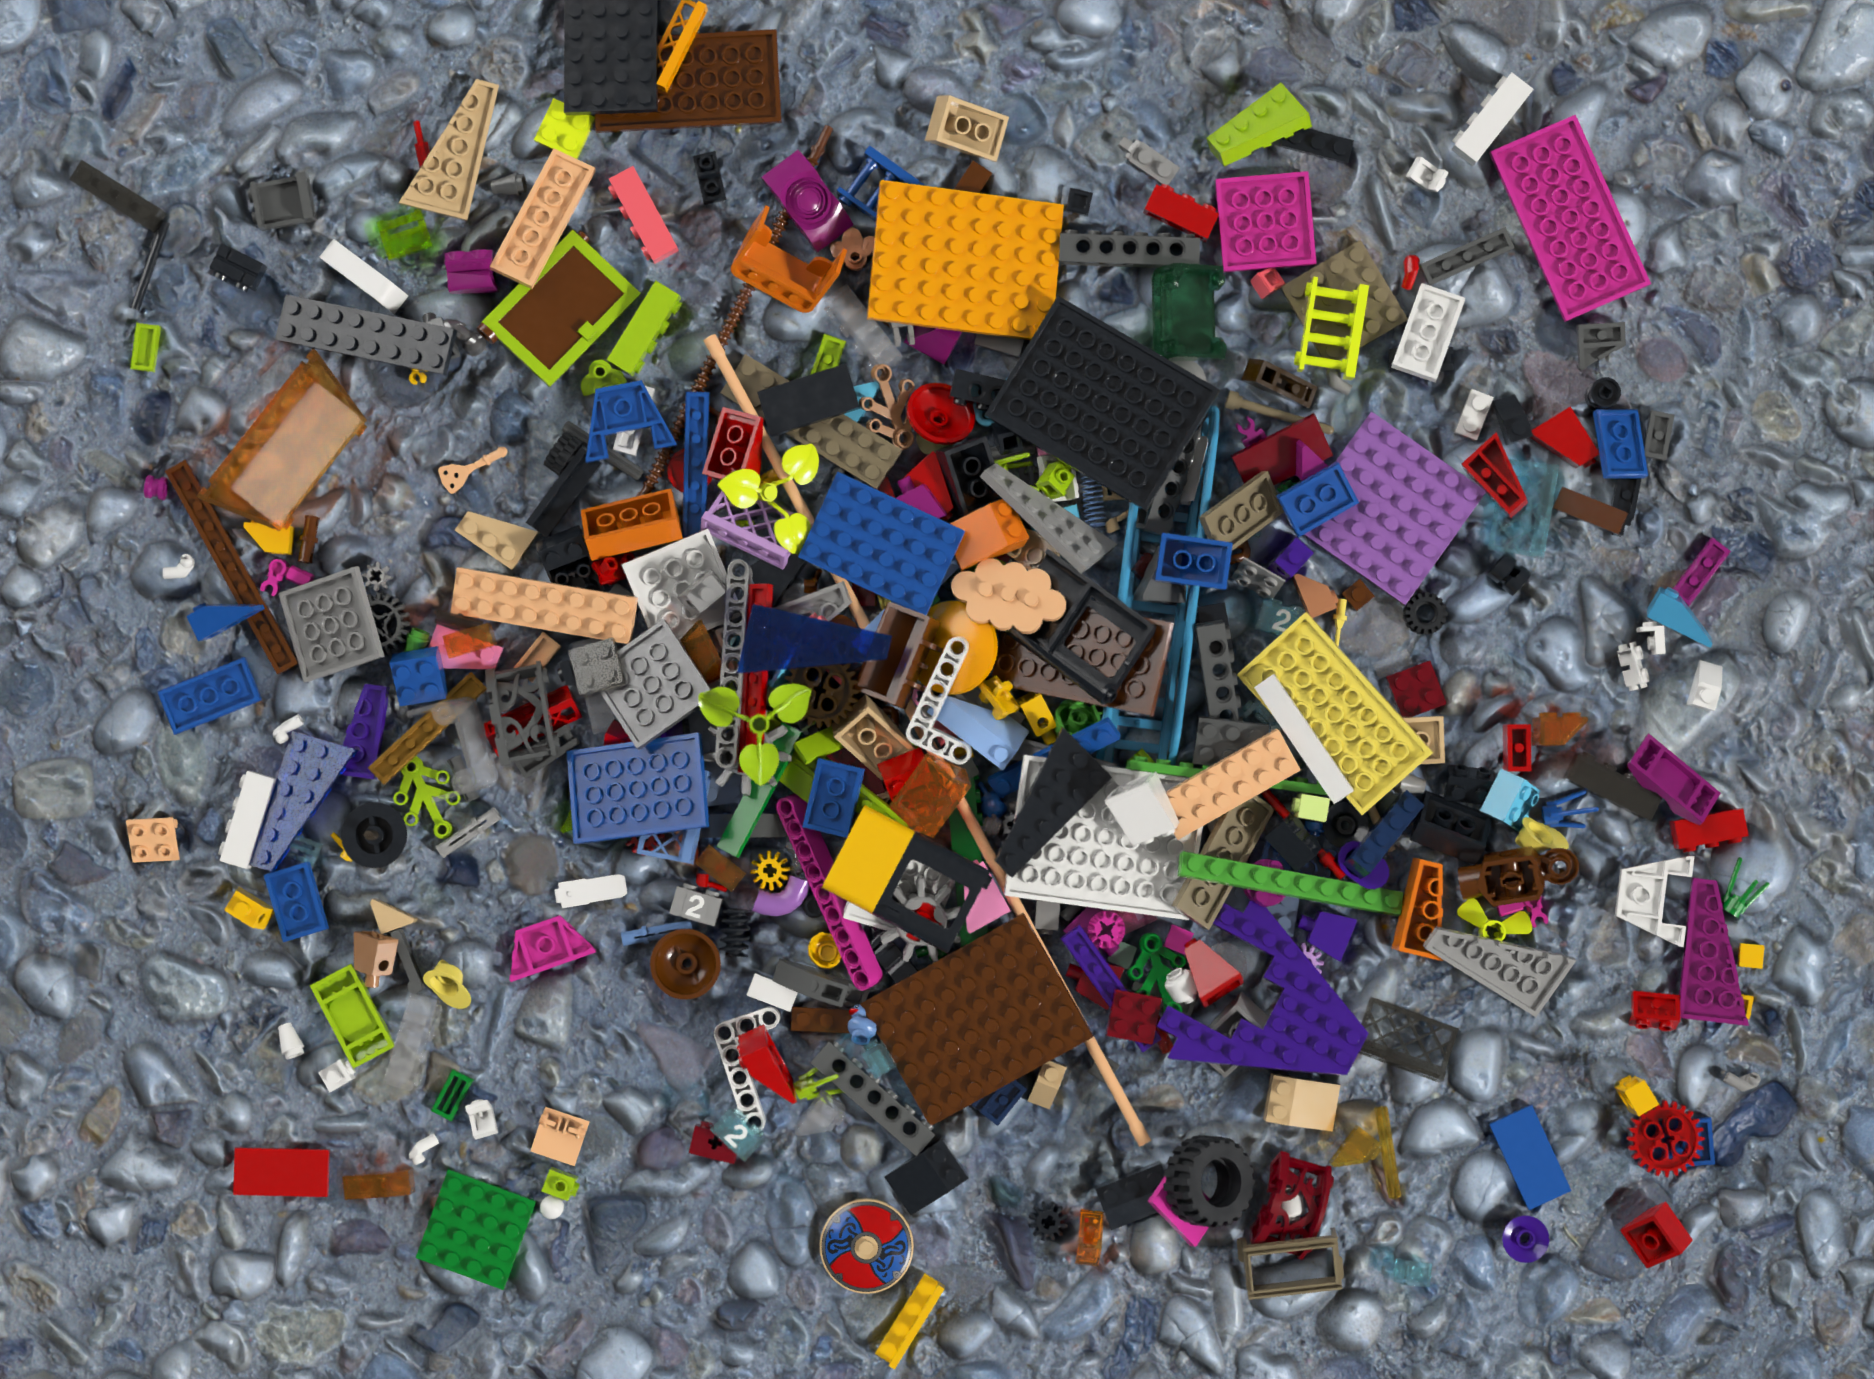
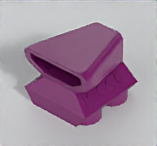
[445,249,499,294]

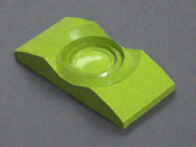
[310,964,395,1069]

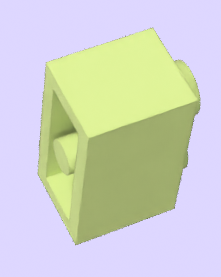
[1290,794,1330,822]

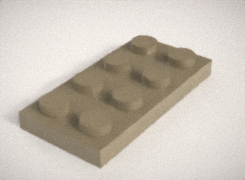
[1199,471,1284,551]

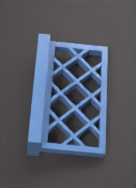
[637,770,712,865]

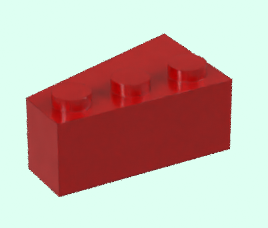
[1461,432,1528,519]

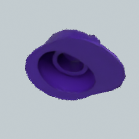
[1338,841,1389,889]

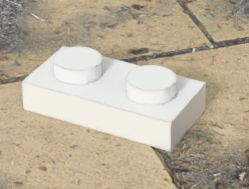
[1454,389,1494,441]

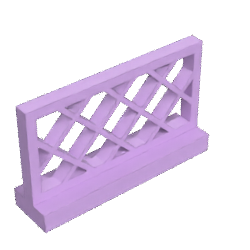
[701,491,793,570]

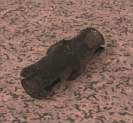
[434,609,484,635]

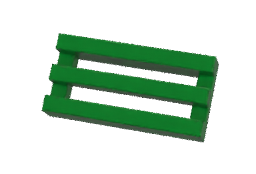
[431,1068,474,1121]

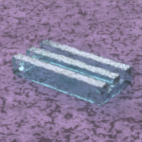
[270,828,323,866]

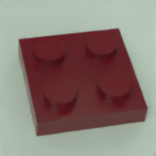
[1386,660,1447,717]
[1105,989,1162,1045]

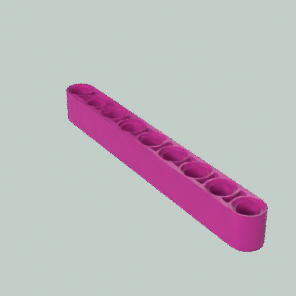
[776,793,883,991]

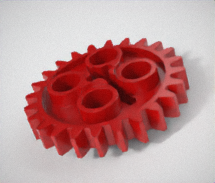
[1626,1100,1705,1177]

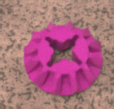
[1088,911,1125,949]

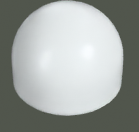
[540,1195,564,1219]

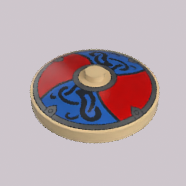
[820,1198,914,1294]

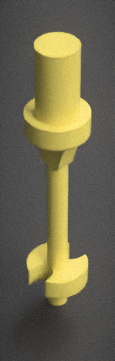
[1333,598,1347,647]

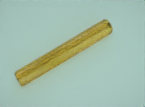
[1375,1106,1401,1199]

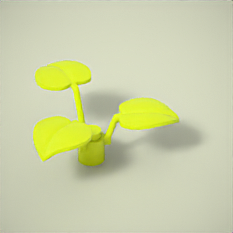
[717,444,819,554]

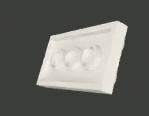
[1391,283,1465,383]

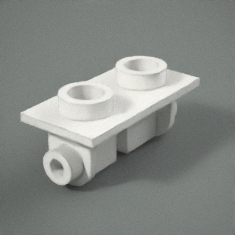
[1617,641,1649,691]

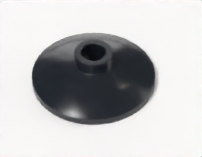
[1322,802,1369,848]

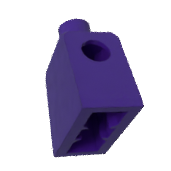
[1267,536,1314,584]
[1297,911,1357,961]

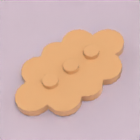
[951,558,1066,634]

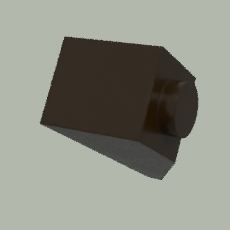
[1241,358,1318,408]

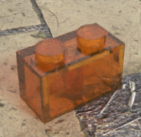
[442,623,498,659]
[695,844,747,892]

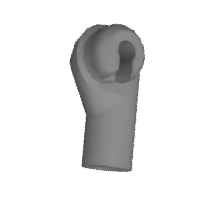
[1326,368,1353,396]
[1723,1072,1761,1092]

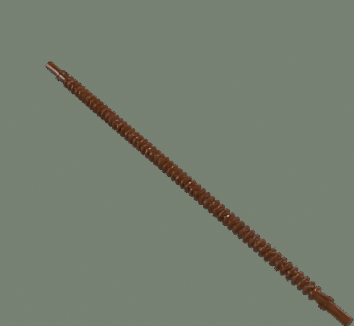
[636,125,833,515]

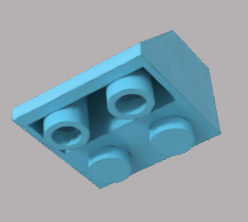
[1480,769,1540,832]

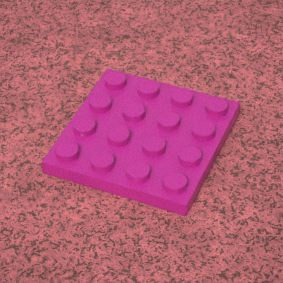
[1215,171,1316,273]

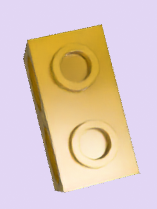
[1615,1075,1659,1116]

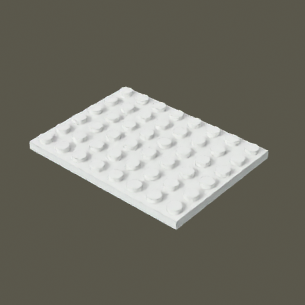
[1003,755,1203,920]

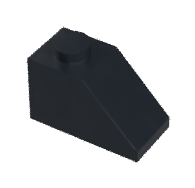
[1492,394,1533,446]

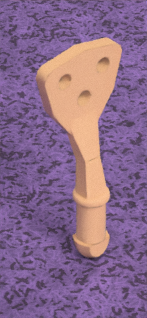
[438,447,508,494]

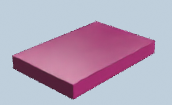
[1148,1177,1210,1247]

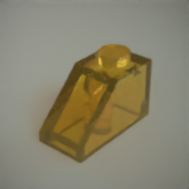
[1328,1125,1382,1167]

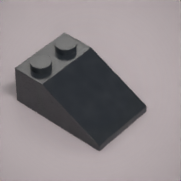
[884,1137,969,1216]

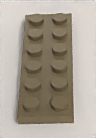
[1171,795,1275,930]

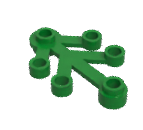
[1127,933,1186,1015]

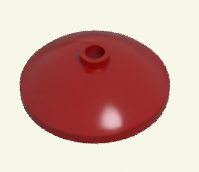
[907,383,975,445]

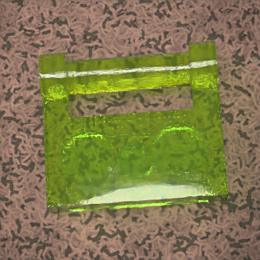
[376,209,434,261]

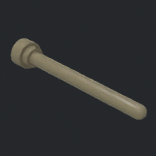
[1224,390,1334,435]

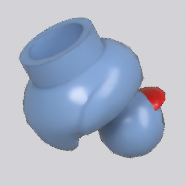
[847,1004,877,1045]

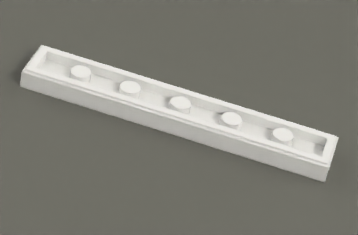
[1254,674,1354,804]

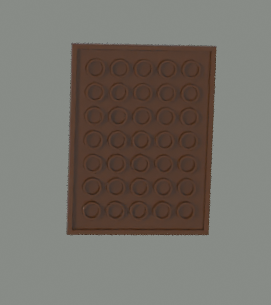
[861,913,1094,1125]

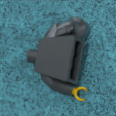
[408,312,487,385]

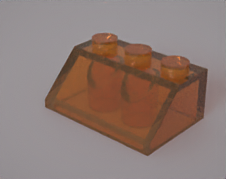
[889,753,971,838]

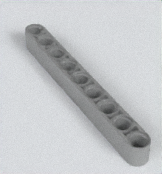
[715,559,752,770]

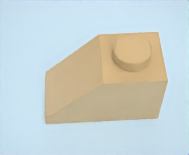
[1027,1060,1067,1109]

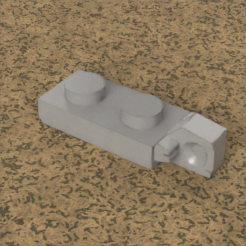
[1118,137,1180,185]

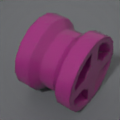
[144,475,169,500]

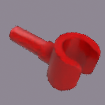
[696,873,728,892]

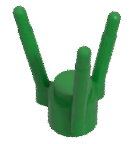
[1721,857,1770,918]

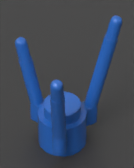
[1542,790,1599,828]

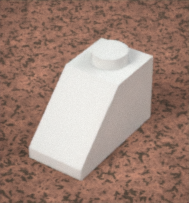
[1686,660,1723,711]

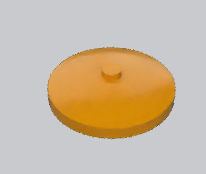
[918,601,998,695]

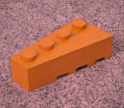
[1391,858,1443,961]

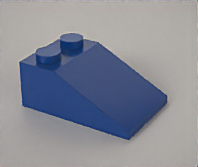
[1155,533,1233,590]

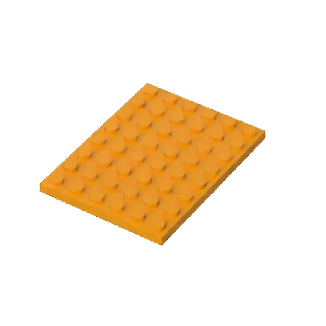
[867,180,1064,340]

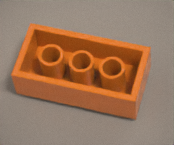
[580,488,683,561]

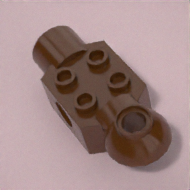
[1458,846,1579,907]

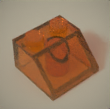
[680,619,721,684]

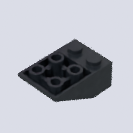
[536,525,606,592]

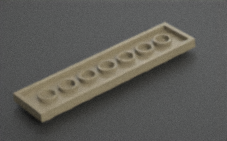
[720,354,902,490]

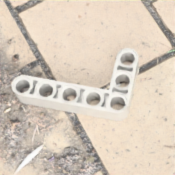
[906,636,972,764]
[714,1006,781,1134]

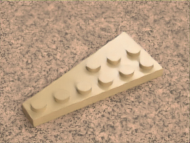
[398,79,499,221]

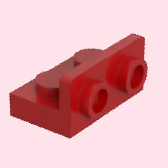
[1629,991,1680,1031]

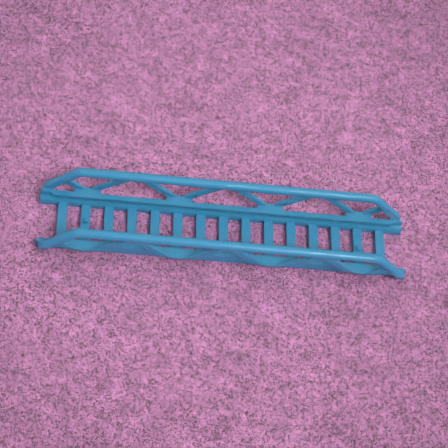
[1096,405,1220,766]

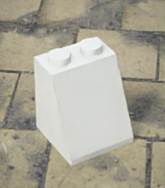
[1105,772,1180,846]

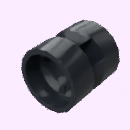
[1585,377,1621,410]
[1487,552,1532,596]

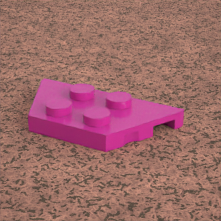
[509,915,596,982]

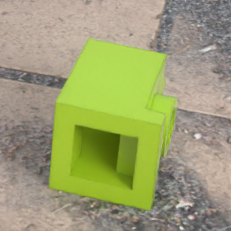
[1035,461,1075,500]

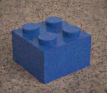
[390,646,448,707]

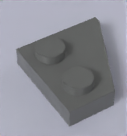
[1577,322,1626,370]

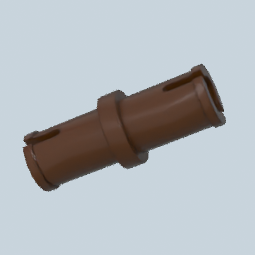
[297,515,320,564]

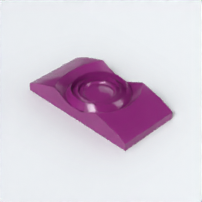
[761,150,854,253]
[1627,733,1721,825]

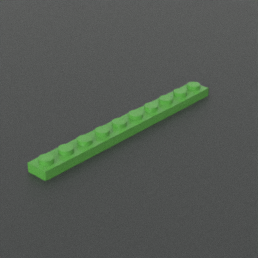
[1125,756,1346,798]
[1178,851,1403,916]

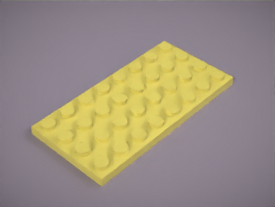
[1237,612,1433,815]

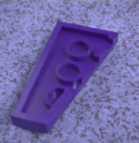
[330,684,390,780]

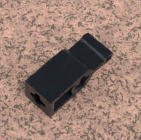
[874,941,918,983]

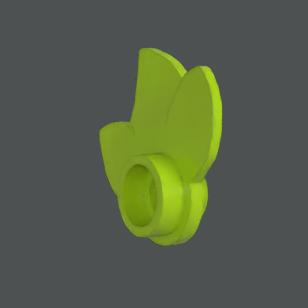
[581,359,627,396]

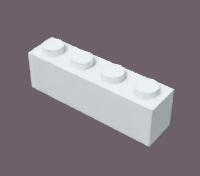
[1451,72,1534,166]
[218,771,278,869]

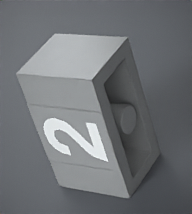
[669,883,723,926]

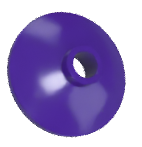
[1502,1215,1550,1263]

